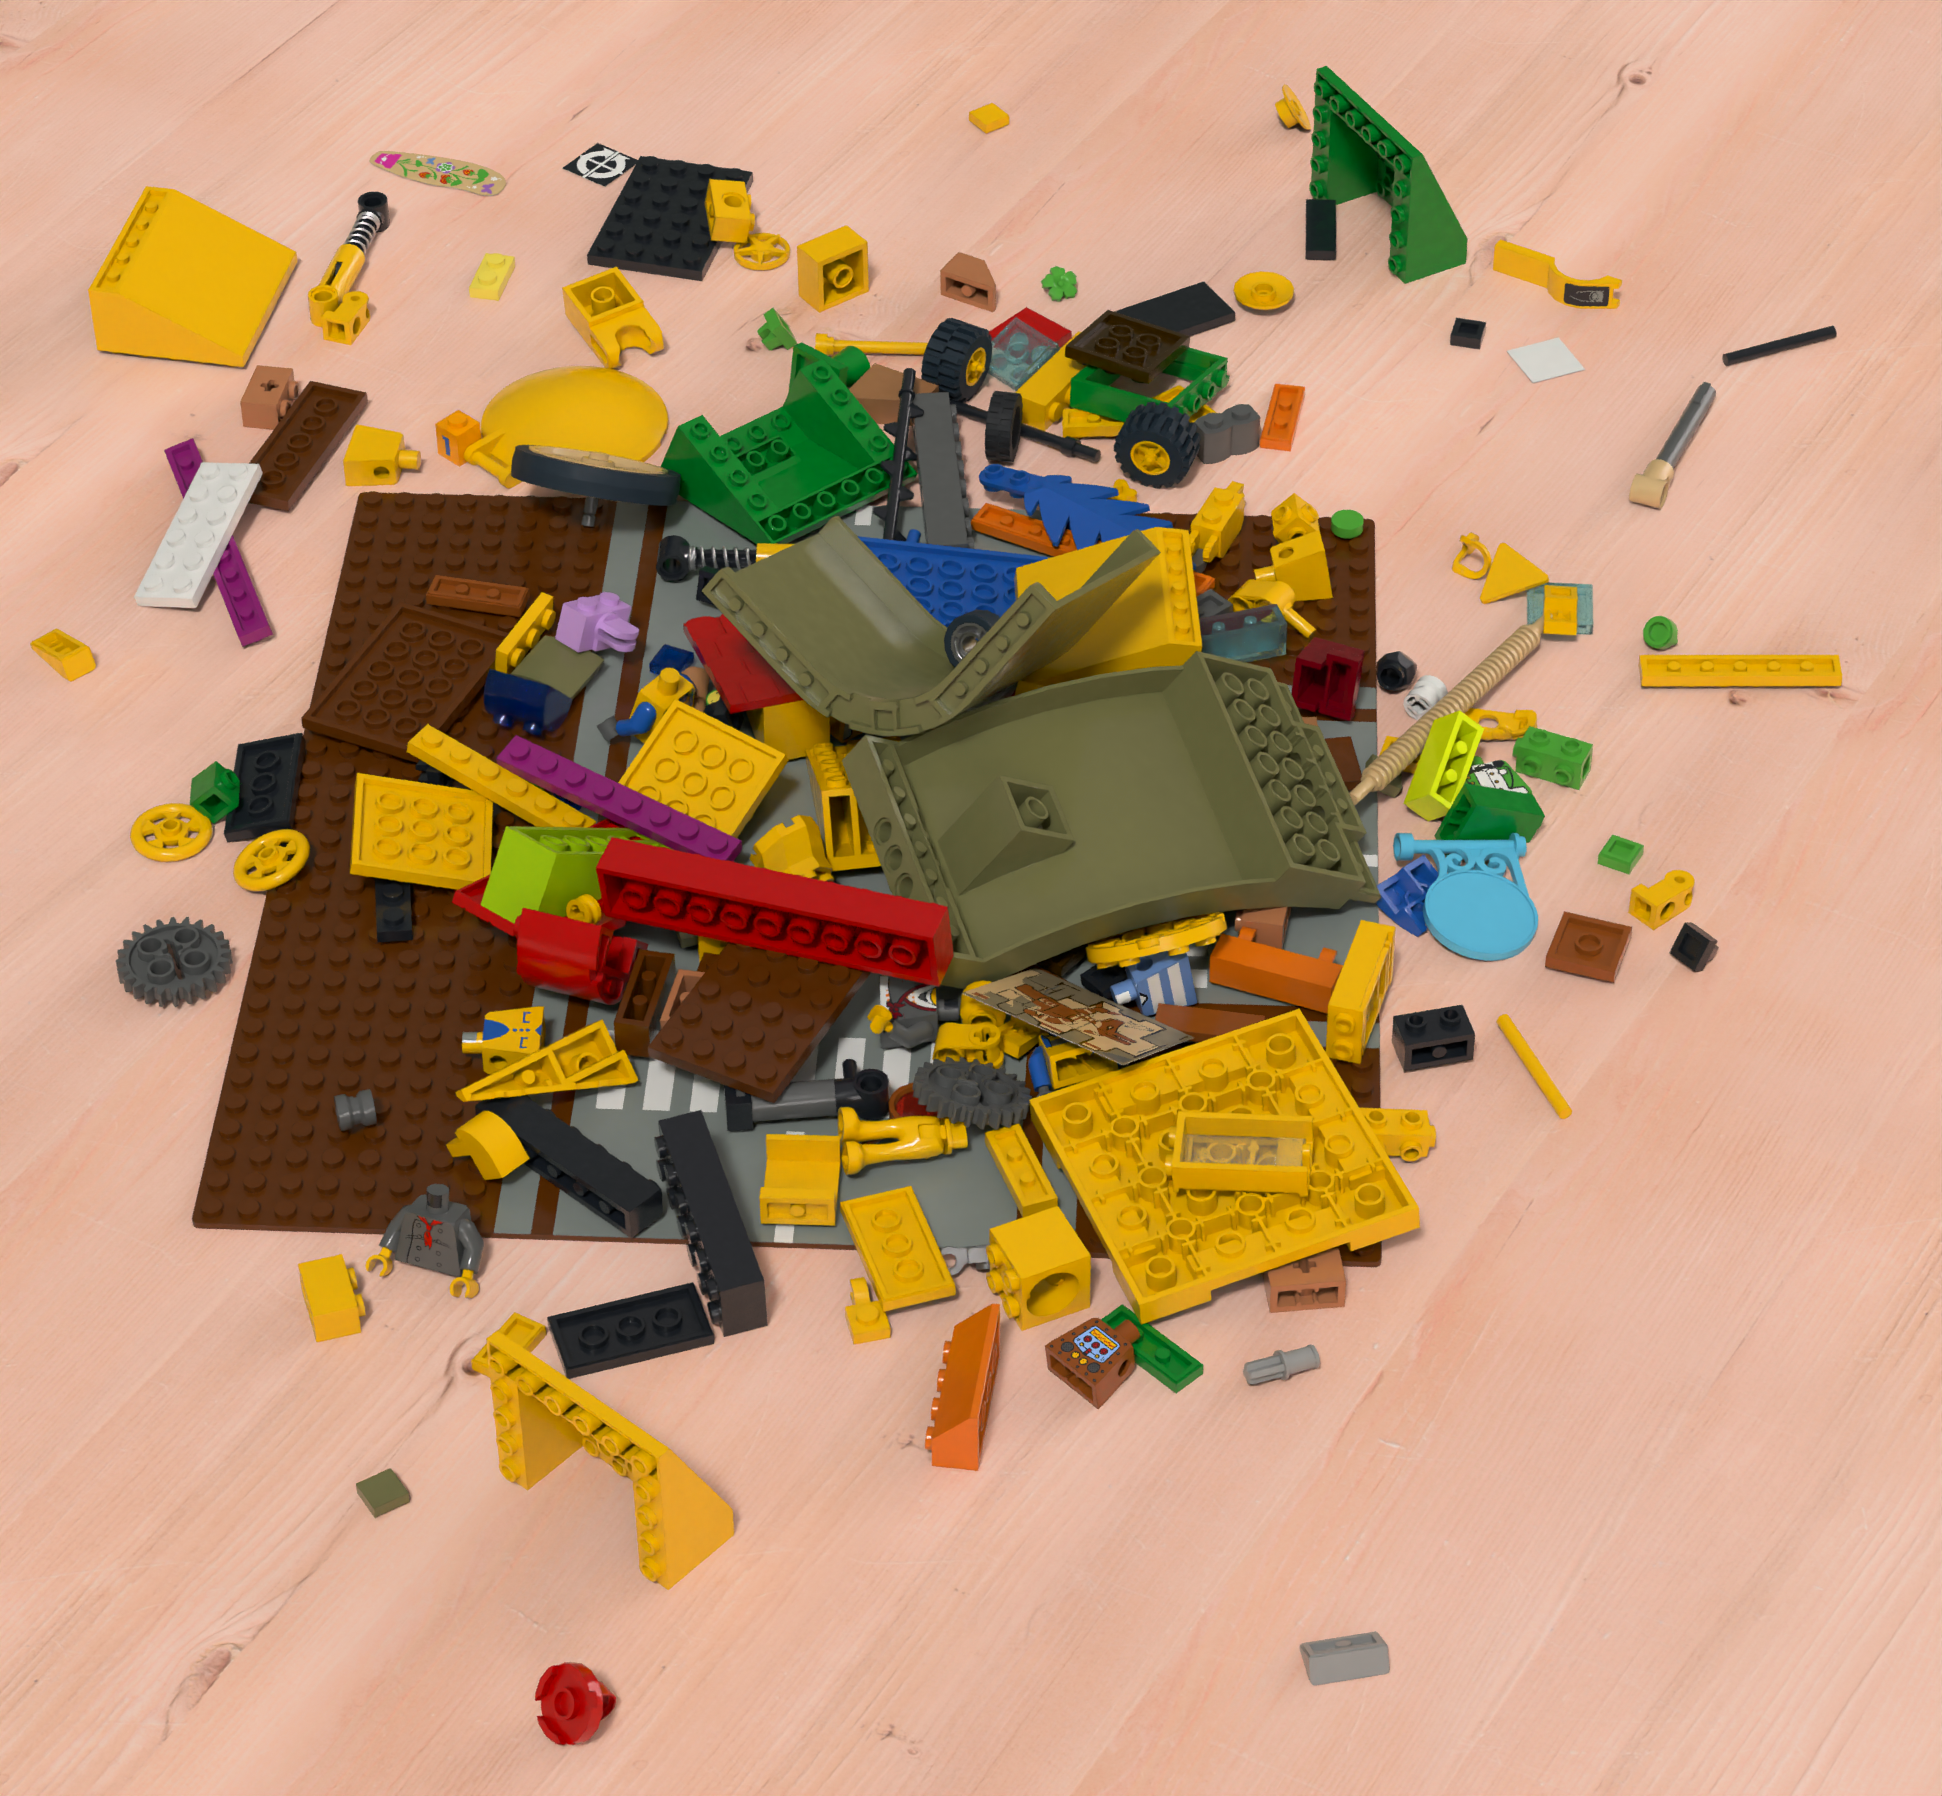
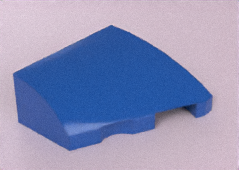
[1375,855,1438,937]

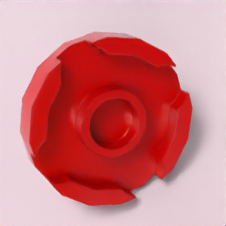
[535,1662,616,1745]

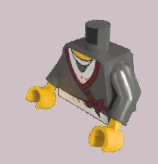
[867,975,959,1048]

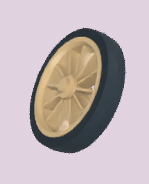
[511,445,681,527]

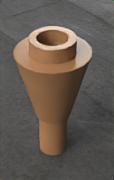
[681,666,710,712]

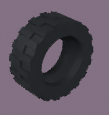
[985,391,1023,463]

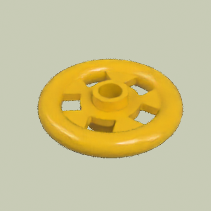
[130,803,213,862]
[233,829,310,892]

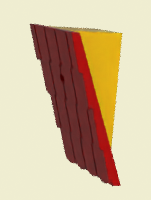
[683,614,830,760]

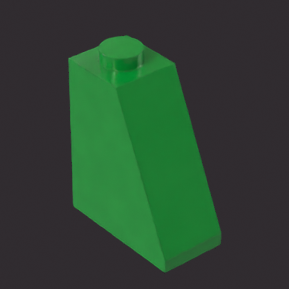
[1434,783,1545,857]

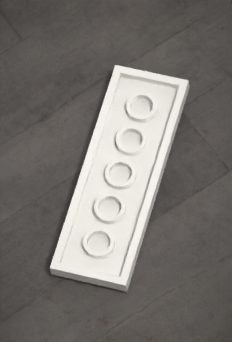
[134,462,263,608]

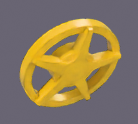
[734,233,790,270]

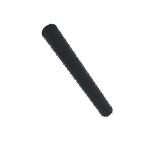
[1722,325,1837,366]

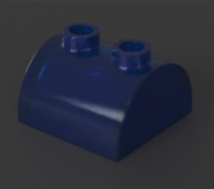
[484,669,572,736]

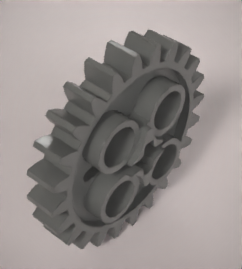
[116,917,233,1007]
[912,1057,1032,1129]

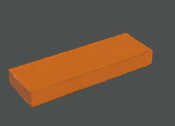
[1260,384,1305,451]

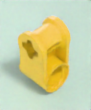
[932,1022,1004,1069]

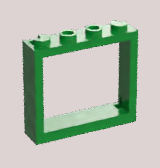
[1070,348,1230,422]

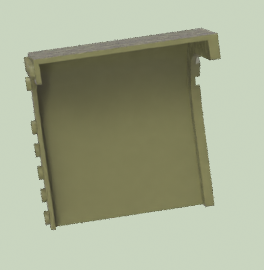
[702,516,1161,736]

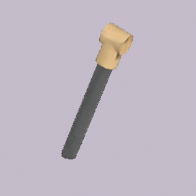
[1629,382,1716,509]

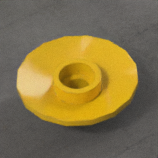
[1233,271,1294,310]

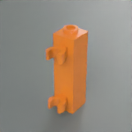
[1209,926,1343,1014]

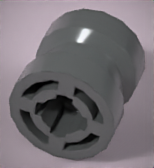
[334,1089,377,1131]

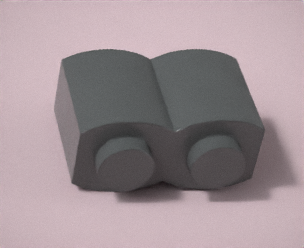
[1194,404,1260,464]

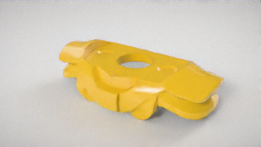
[1465,708,1537,740]

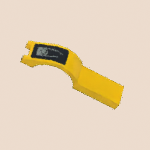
[1493,239,1622,309]

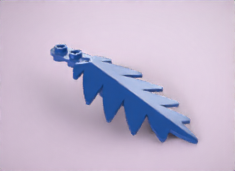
[979,464,1196,571]

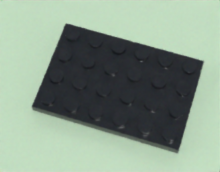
[587,156,753,281]

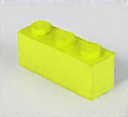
[1403,710,1484,821]

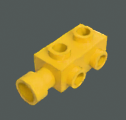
[1360,1108,1436,1161]

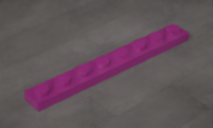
[496,735,743,861]

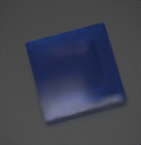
[649,644,694,675]

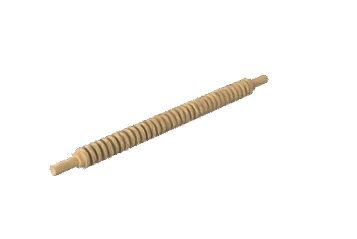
[1349,613,1553,805]

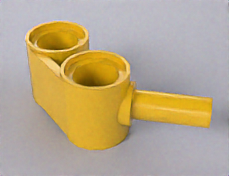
[1228,579,1316,639]

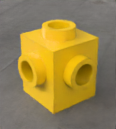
[1271,493,1320,544]

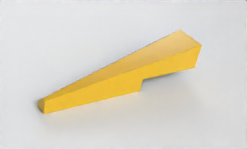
[455,1019,639,1102]

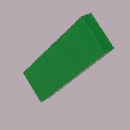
[1101,1304,1203,1394]

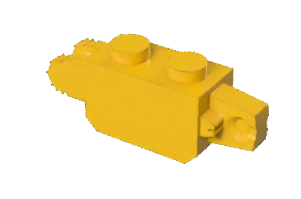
[1189,481,1246,562]

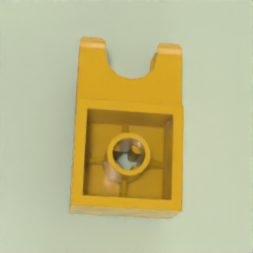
[562,267,664,369]

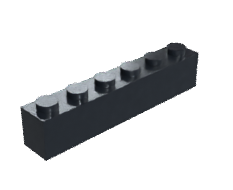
[475,1095,663,1238]

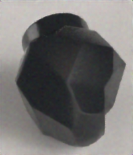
[1376,651,1417,691]

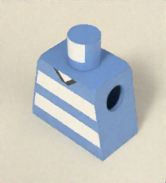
[1110,951,1197,1016]

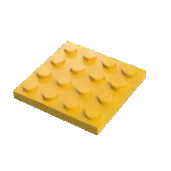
[618,699,789,838]
[350,773,493,890]

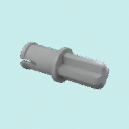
[1243,1344,1320,1385]

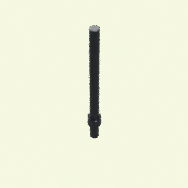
[949,398,1101,462]

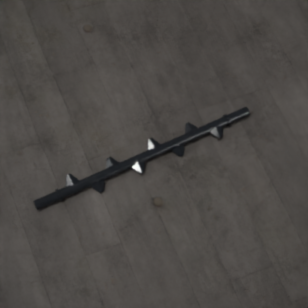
[873,368,924,541]

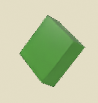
[1598,835,1644,874]

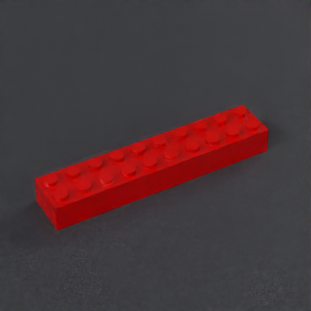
[596,837,954,987]

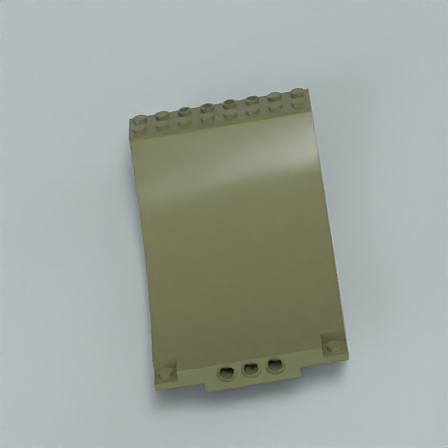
[842,651,1381,989]

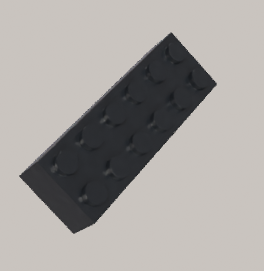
[654,1110,768,1337]

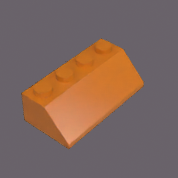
[925,1304,1000,1471]

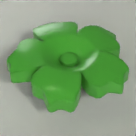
[1041,266,1077,302]

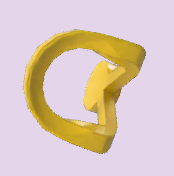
[1452,532,1492,579]

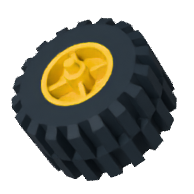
[921,318,992,403]
[1114,402,1201,489]

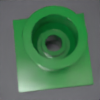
[789,342,870,391]

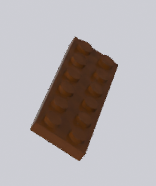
[248,381,368,511]

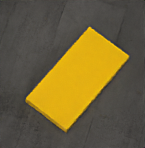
[840,1186,956,1312]

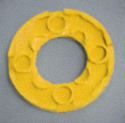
[1085,912,1227,969]

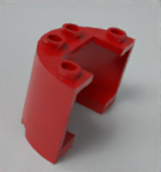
[513,908,648,1005]

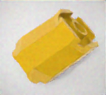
[749,815,835,882]

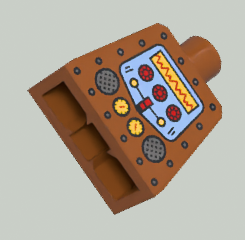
[1045,1318,1140,1409]

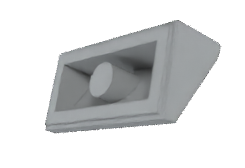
[1299,1631,1390,1685]

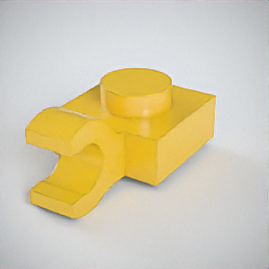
[845,1277,891,1345]

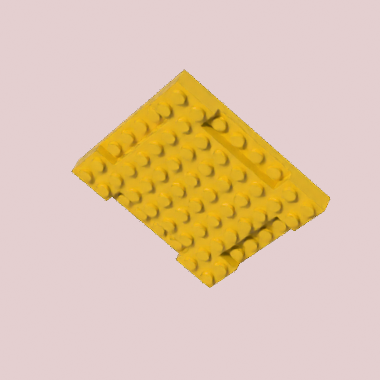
[1029,1009,1420,1325]

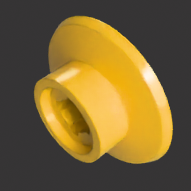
[1275,84,1311,130]

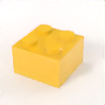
[797,225,869,313]

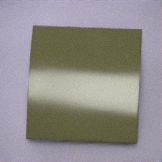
[509,635,604,706]

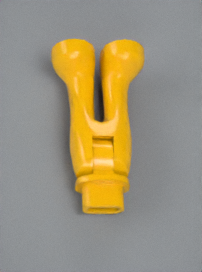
[838,1107,968,1175]

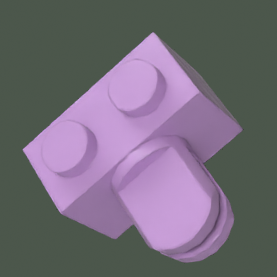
[555,592,639,653]

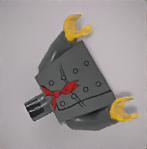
[365,1184,484,1298]

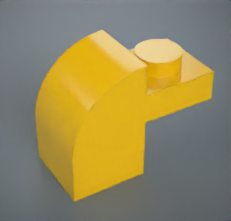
[446,1111,530,1180]

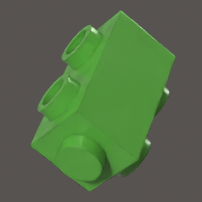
[1512,726,1593,790]

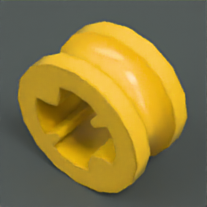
[566,894,601,924]

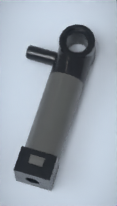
[724,1059,890,1131]

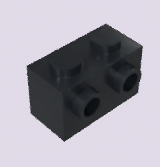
[1392,1005,1475,1071]

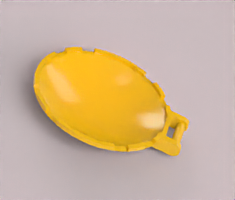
[464,366,668,488]

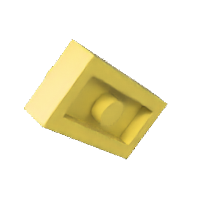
[469,253,515,301]

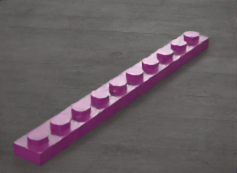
[164,438,273,647]

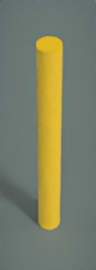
[1496,1014,1572,1119]

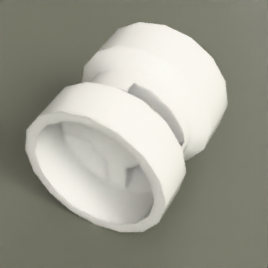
[1403,675,1448,720]

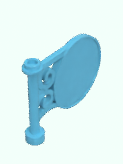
[1393,833,1538,961]

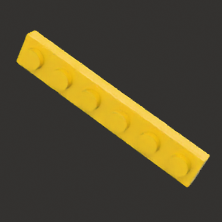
[1638,655,1842,687]
[407,724,597,828]

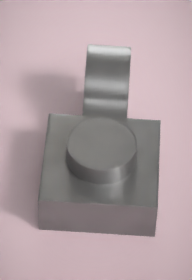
[940,1244,990,1275]

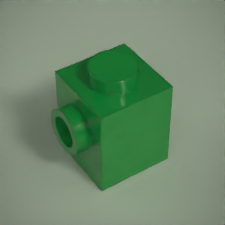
[190,761,240,824]

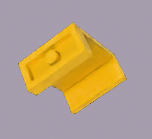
[759,1134,841,1226]

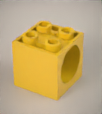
[986,1206,1091,1331]

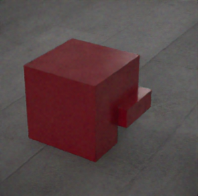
[1291,637,1365,721]

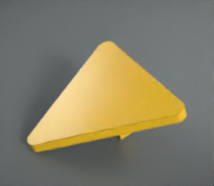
[1480,543,1549,604]

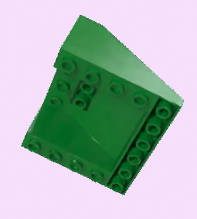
[1309,66,1468,284]
[661,359,918,544]

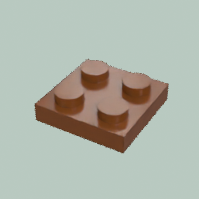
[1545,911,1632,983]

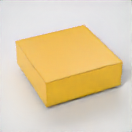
[969,103,1009,134]

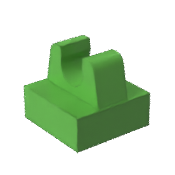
[757,308,797,350]

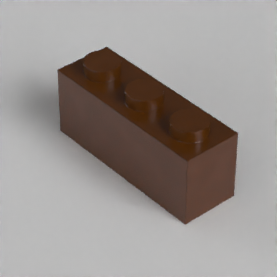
[614,949,676,1058]

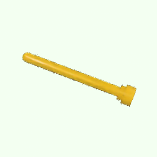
[815,333,928,355]

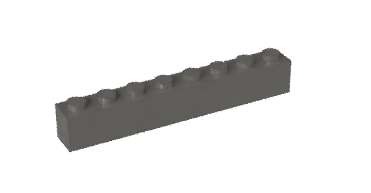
[911,392,974,549]

